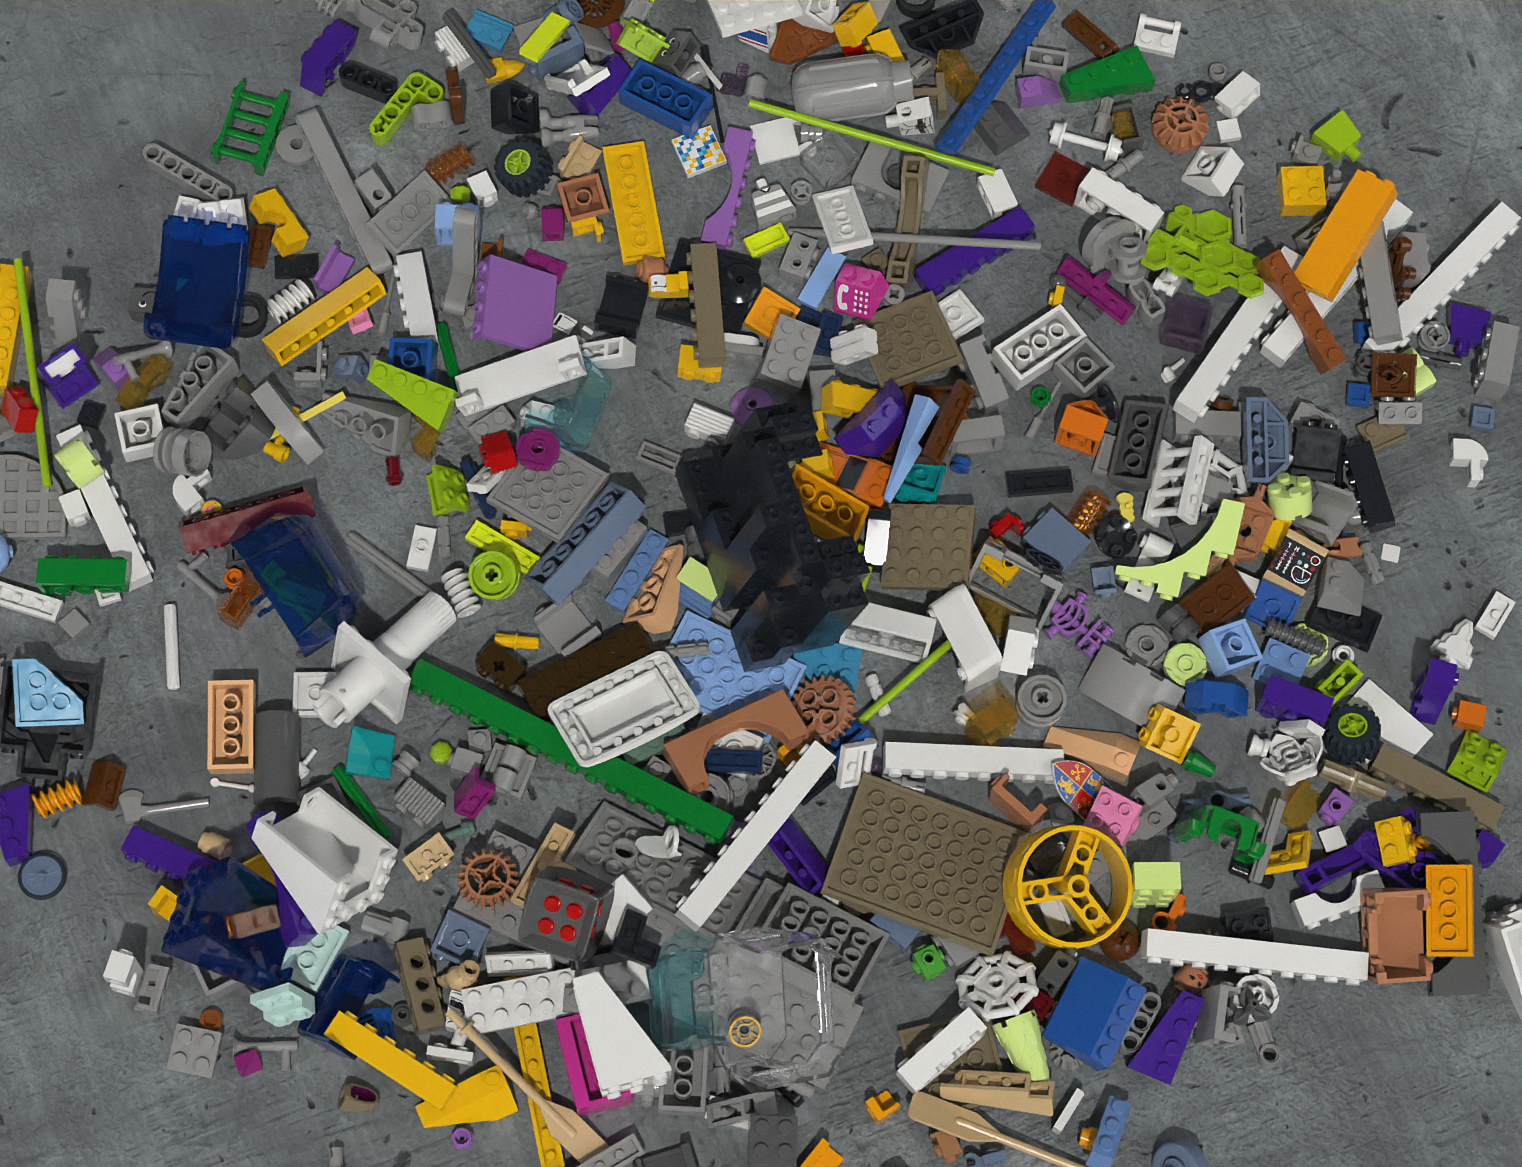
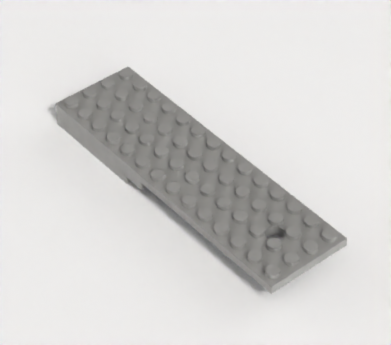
[564,801,890,1013]

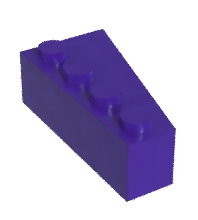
[1126,990,1205,1085]

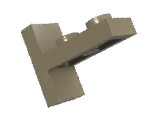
[897,72,947,120]

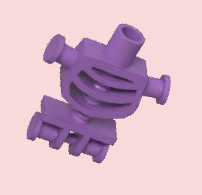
[1043,591,1114,659]

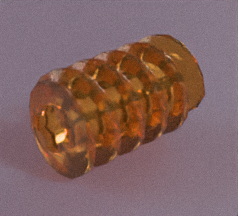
[426,144,474,187]
[1068,491,1111,539]

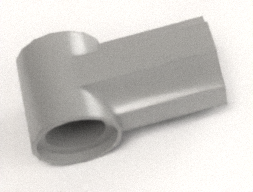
[361,911,410,944]
[1247,1021,1281,1069]

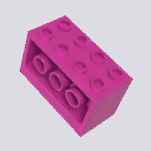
[555,1014,635,1117]

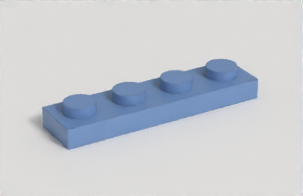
[605,529,669,614]

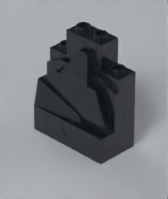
[0,666,99,784]

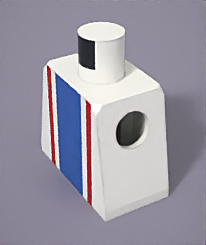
[738,23,777,53]

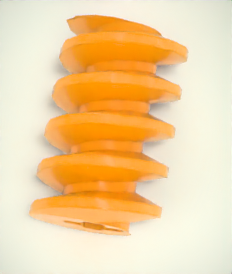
[31,777,82,819]

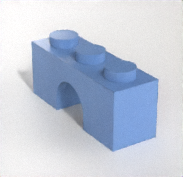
[1086,1095,1132,1167]

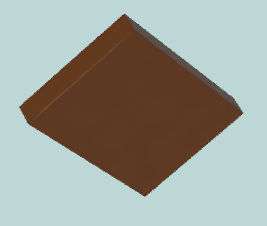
[1178,563,1257,636]

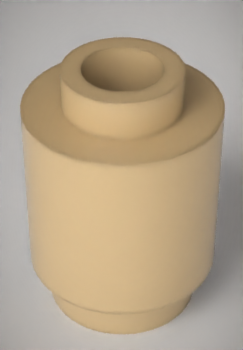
[198,831,234,861]

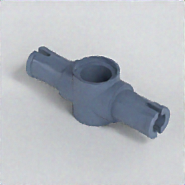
[1182,790,1251,814]

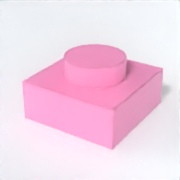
[348,308,373,334]

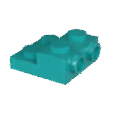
[894,464,947,504]

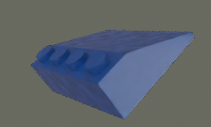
[1041,956,1147,1071]

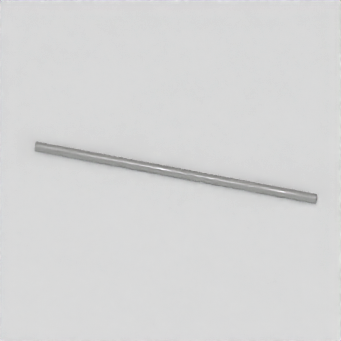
[788,228,1042,250]

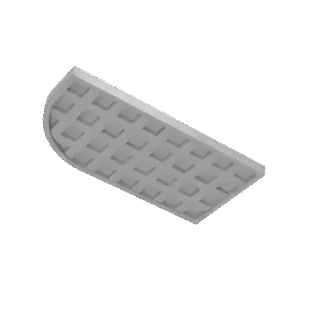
[0,454,67,540]

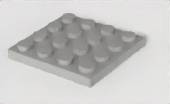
[486,446,609,544]

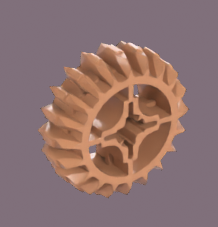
[457,848,519,910]

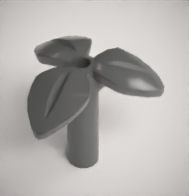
[1232,986,1272,1025]

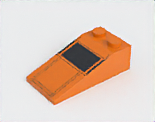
[819,442,893,510]

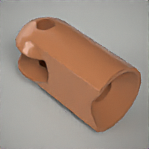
[1322,536,1362,559]

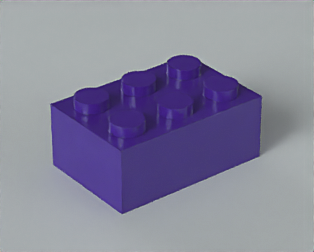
[1255,674,1334,728]

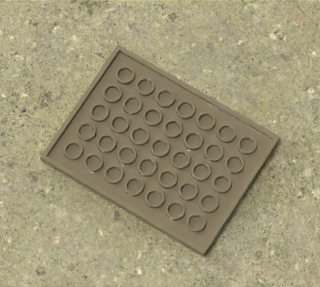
[820,772,1031,957]

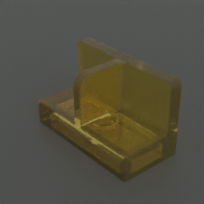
[974,594,1016,640]

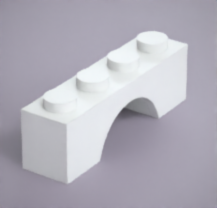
[1290,870,1385,930]

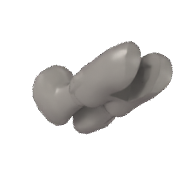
[539,109,600,148]

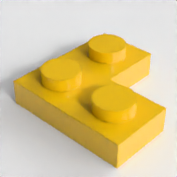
[1265,830,1313,875]

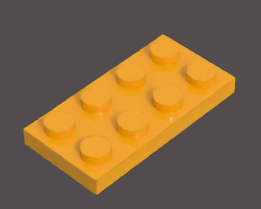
[1426,865,1474,957]

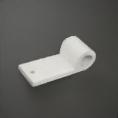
[1124,533,1174,602]

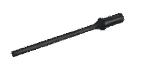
[700,45,725,143]

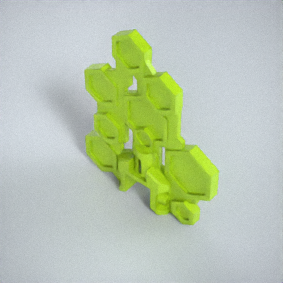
[1140,204,1264,299]

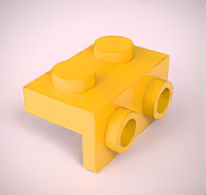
[1374,816,1417,867]

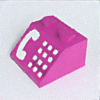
[834,263,889,321]

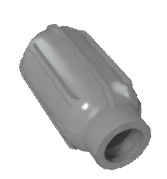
[791,54,915,122]

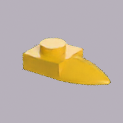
[484,57,525,84]

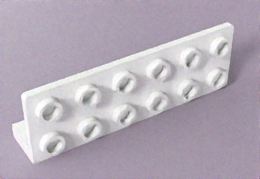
[455,335,587,416]

